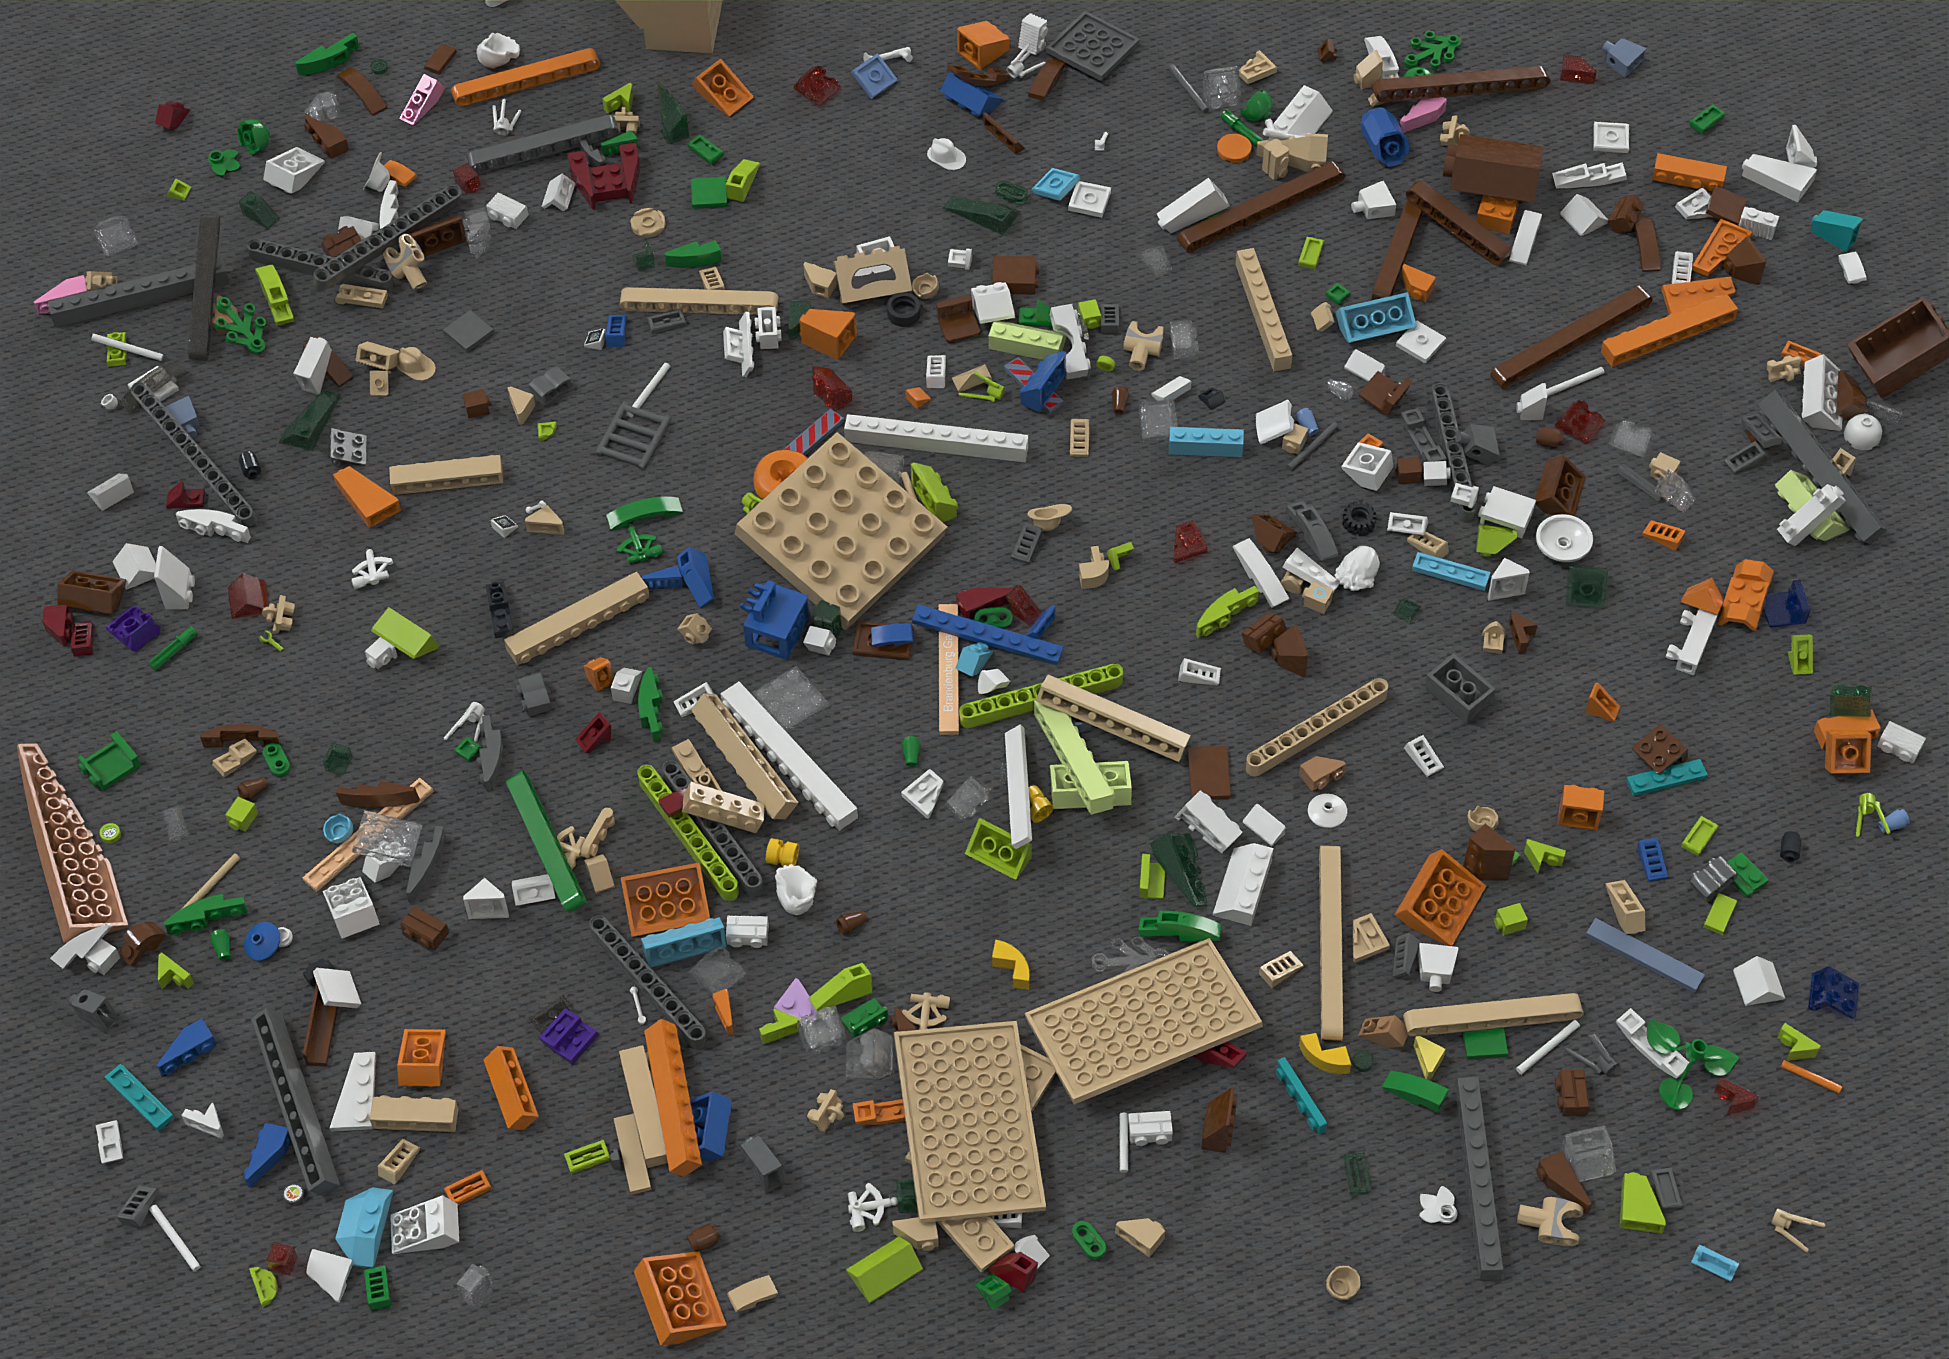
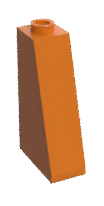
[333,466,401,528]

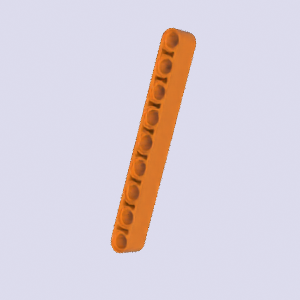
[451,48,600,107]

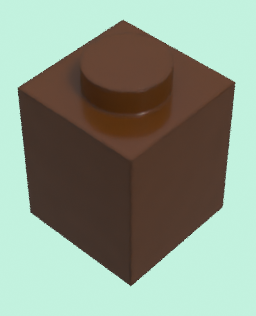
[462,389,492,418]
[1395,457,1424,484]

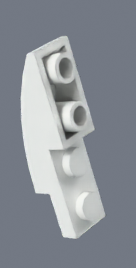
[1364,36,1399,79]
[176,509,251,543]

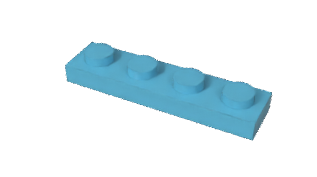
[1412,552,1490,591]

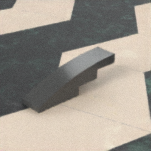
[406,826,445,903]

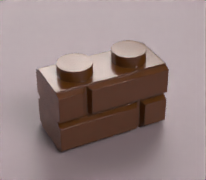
[1608,194,1644,233]
[321,226,362,257]
[1241,612,1287,653]
[400,906,449,950]
[1554,1069,1590,1116]

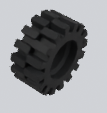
[1342,501,1377,536]

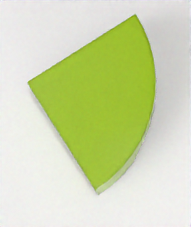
[538,422,556,441]

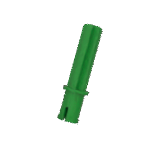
[1220,110,1263,146]
[149,626,198,670]

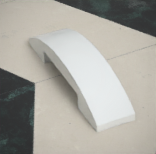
[1616,1008,1689,1078]

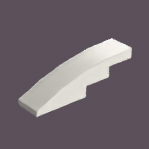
[1552,162,1627,188]
[380,180,399,229]
[1233,538,1289,608]

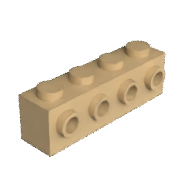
[682,782,764,833]
[369,1095,458,1132]

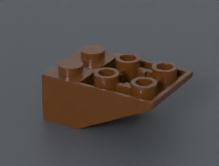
[1201,1087,1238,1153]

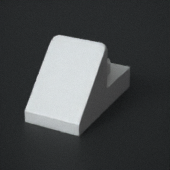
[182,1103,224,1139]

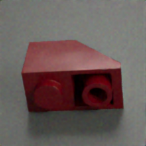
[155,102,190,129]
[42,605,73,646]
[988,1252,1038,1292]

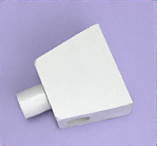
[1351,181,1396,219]
[1418,943,1458,992]

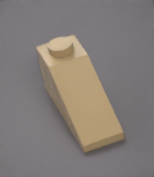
[1606,880,1645,934]

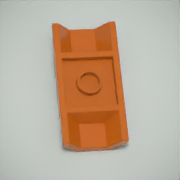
[1718,559,1774,631]

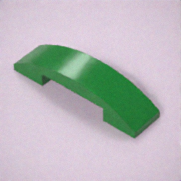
[606,497,683,531]

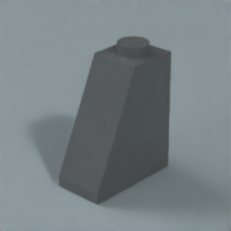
[741,1136,784,1193]

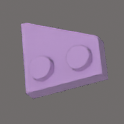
[774,978,820,1029]

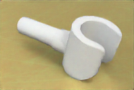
[1095,132,1108,151]

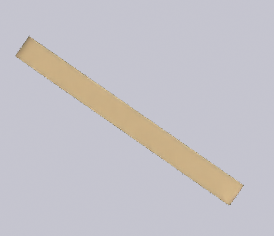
[1319,846,1343,1041]

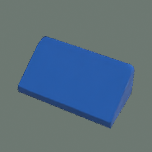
[1025,605,1056,639]

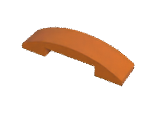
[853,1099,905,1125]

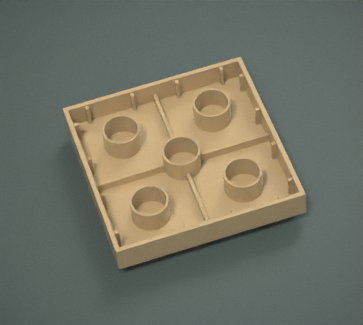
[735,432,947,630]

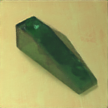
[279,390,340,451]

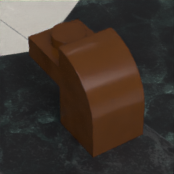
[118,922,166,966]

